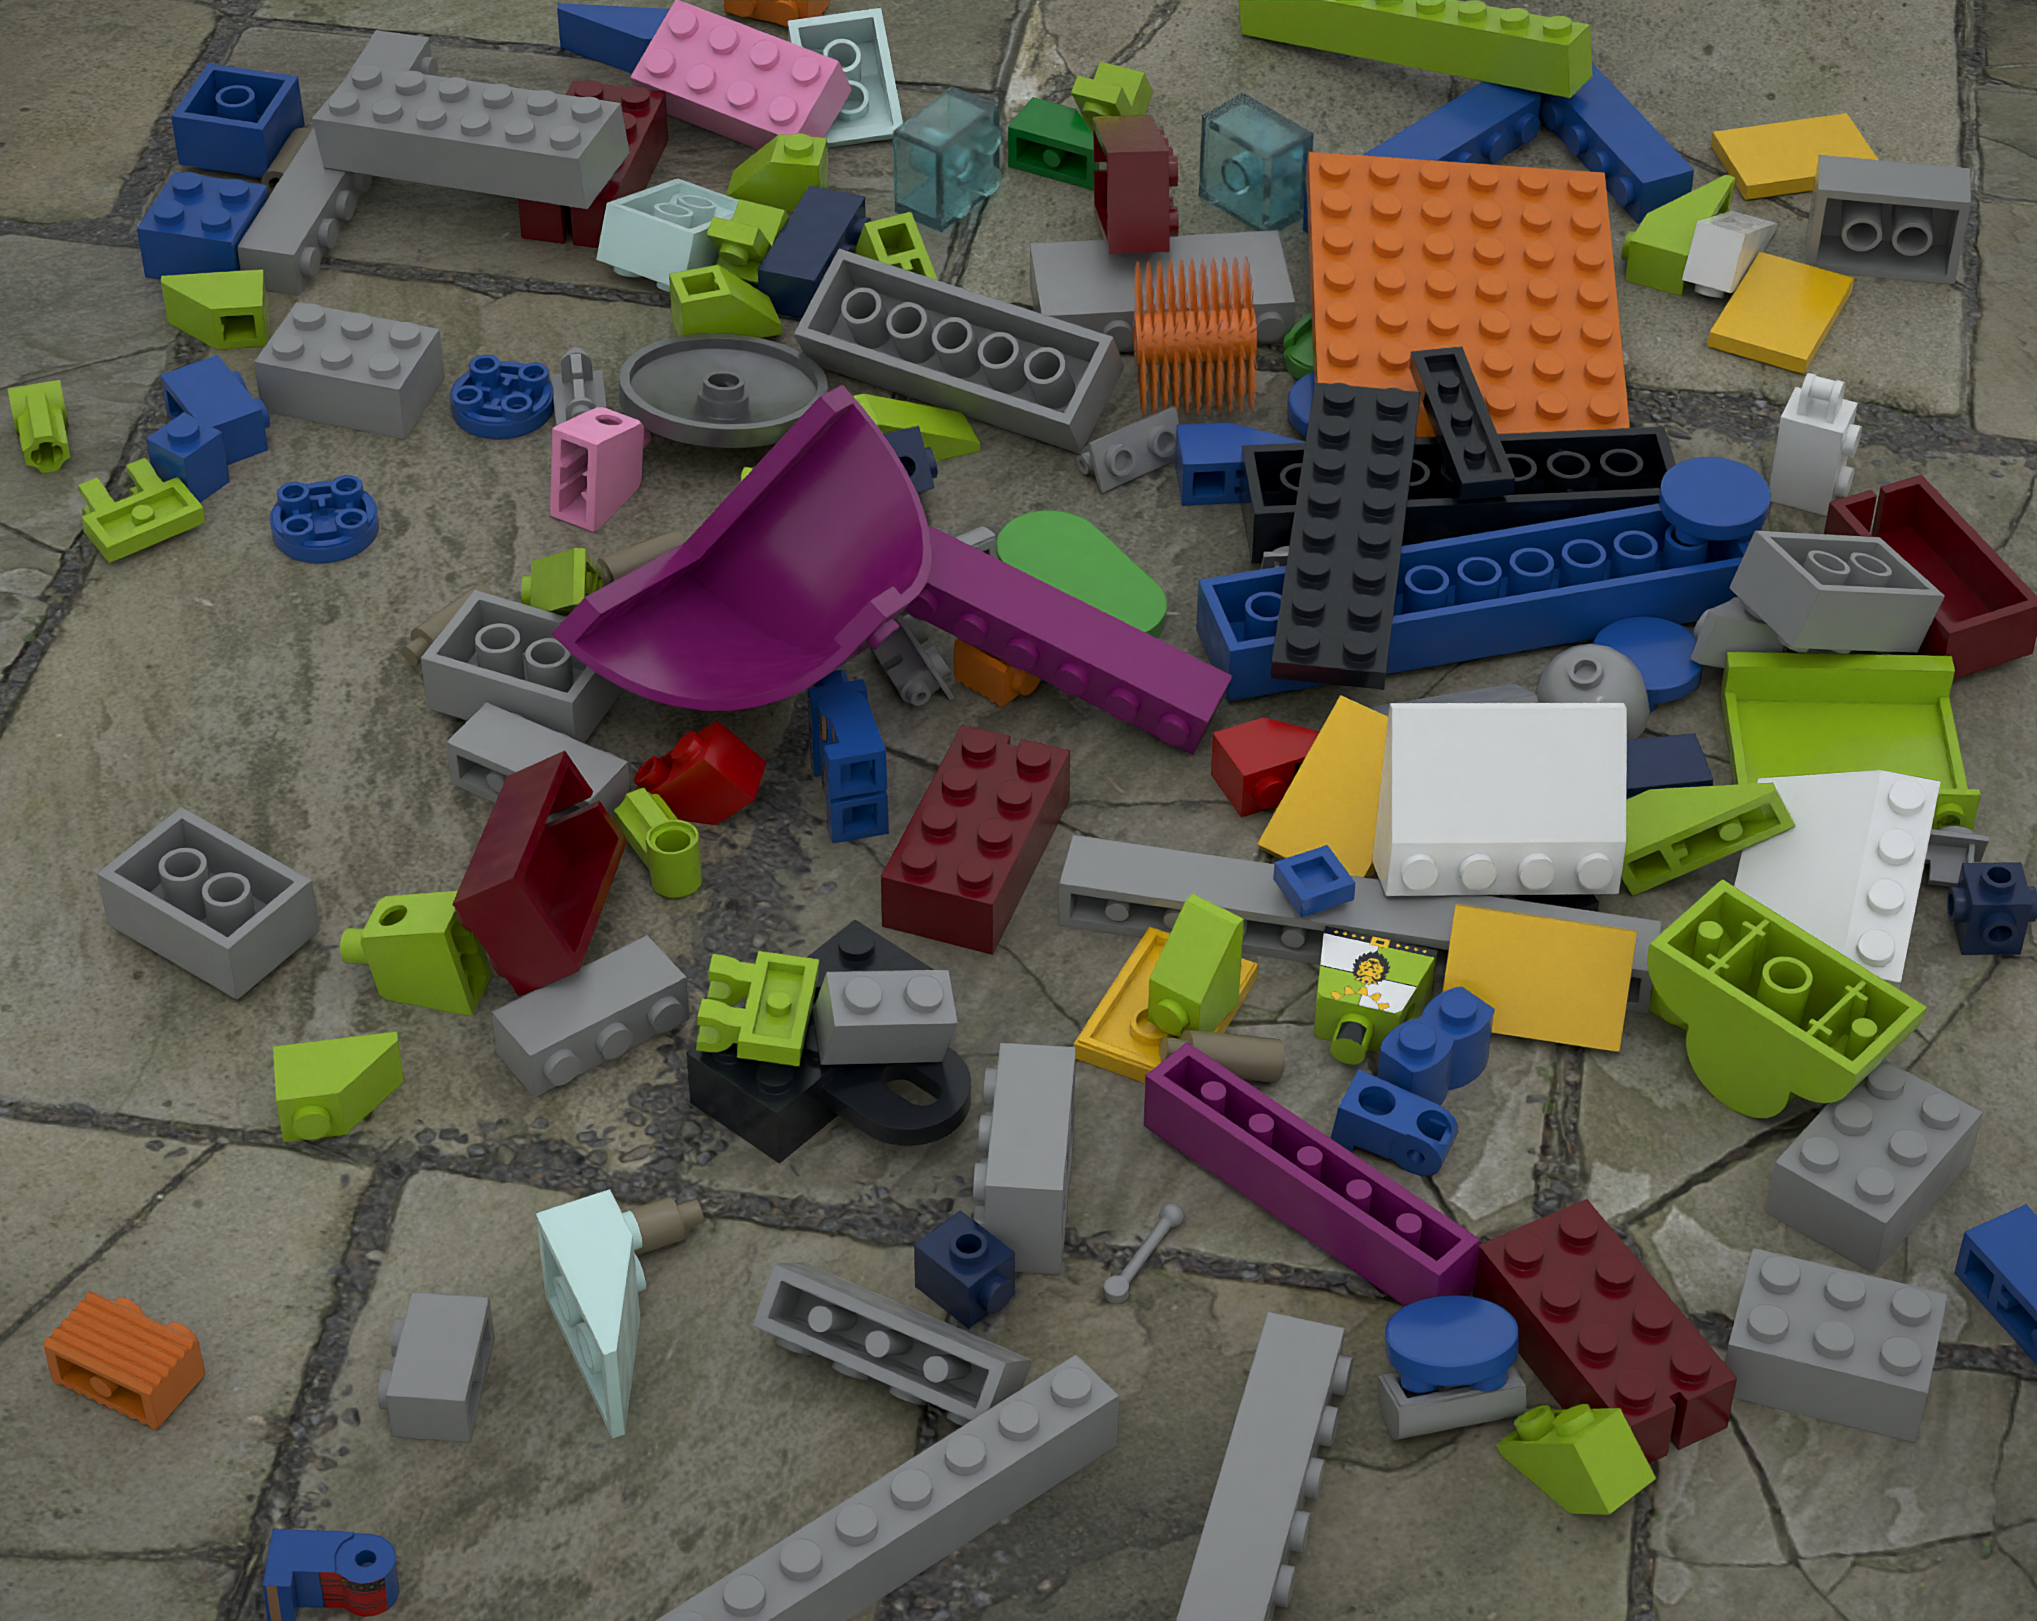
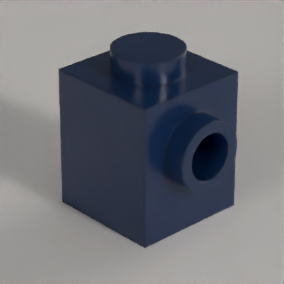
[914,1210,1015,1329]

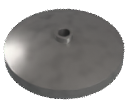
[619,333,828,448]

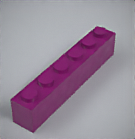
[904,526,1233,755]
[1144,1042,1480,1306]

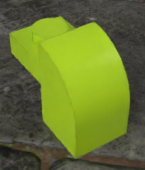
[1071,61,1153,134]
[706,199,790,285]

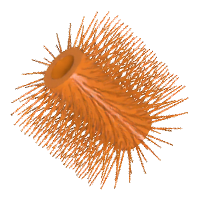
[1133,256,1257,417]

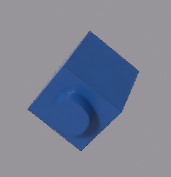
[146,412,230,503]

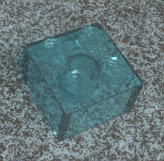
[893,86,1002,233]
[1198,93,1314,232]

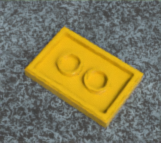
[1711,113,1879,200]
[1708,252,1855,374]
[1257,695,1388,878]
[1442,903,1638,1052]
[1074,926,1259,1083]

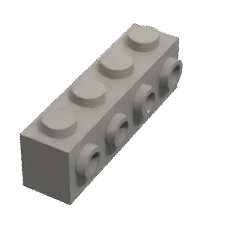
[752,1262,1032,1426]

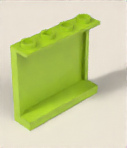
[1720,652,1981,831]

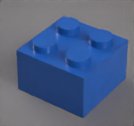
[171,63,305,178]
[137,172,269,279]

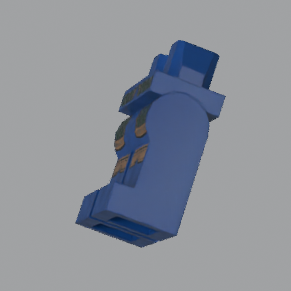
[807,670,889,843]

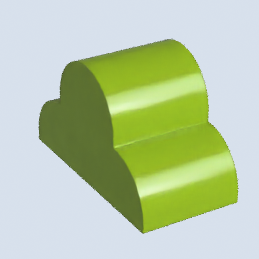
[1647,879,1927,1118]

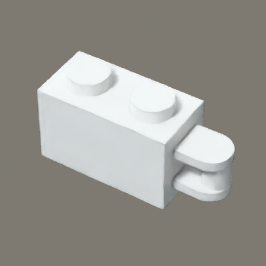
[1769,372,1862,516]

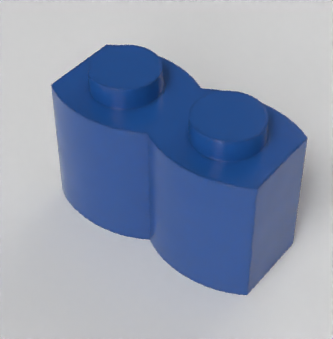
[1377,987,1494,1106]

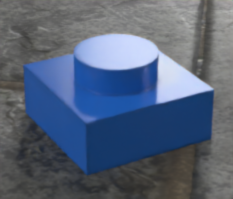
[1273,845,1356,918]

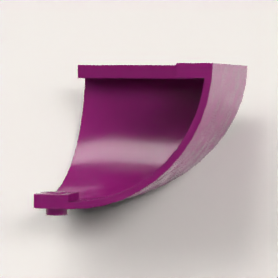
[551,385,932,711]

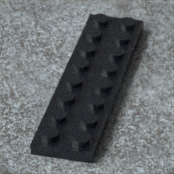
[1271,382,1421,690]

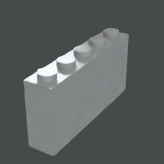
[1030,230,1296,353]

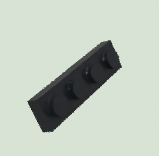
[1409,346,1515,500]

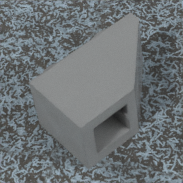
[1690,597,1802,668]

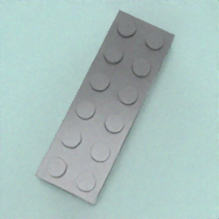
[312,64,630,209]
[794,249,1124,454]

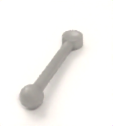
[1104,1203,1184,1304]

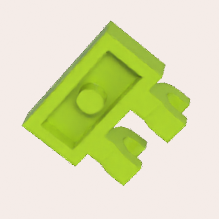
[78,458,205,563]
[696,951,819,1066]

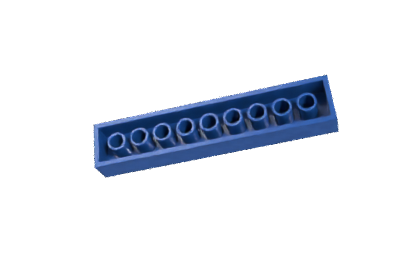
[1196,504,1749,702]

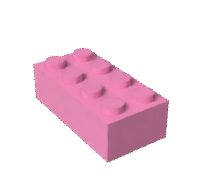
[630,0,852,150]

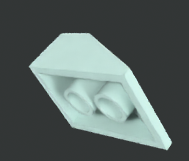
[788,8,905,148]
[596,178,739,292]
[536,1189,646,1439]

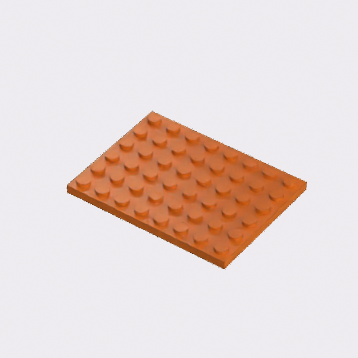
[1306,152,1630,438]

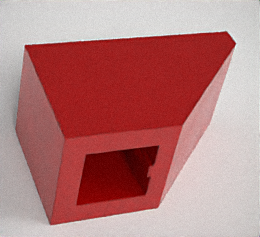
[1211,717,1320,818]
[634,720,767,825]

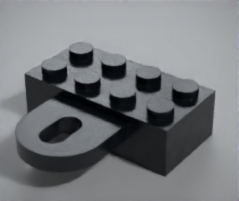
[686,920,971,1164]

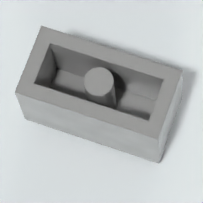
[813,970,958,1065]
[378,1292,495,1443]

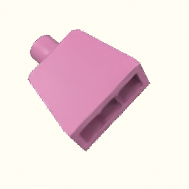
[550,407,651,533]

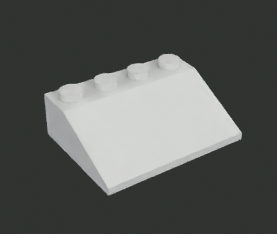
[1372,703,1627,896]
[1734,770,1940,989]

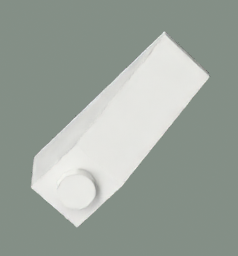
[1682,211,1778,298]

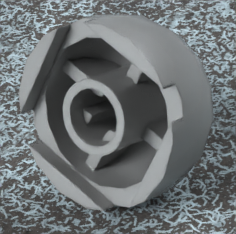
[1535,643,1650,740]

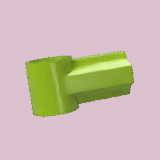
[7,379,71,473]
[614,788,703,898]

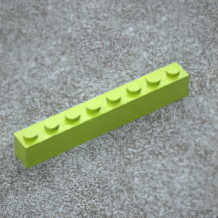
[1238,0,1593,98]

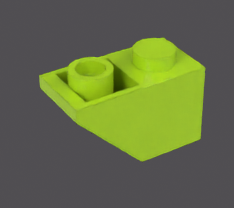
[669,265,783,339]
[161,269,269,350]
[1495,1404,1656,1515]

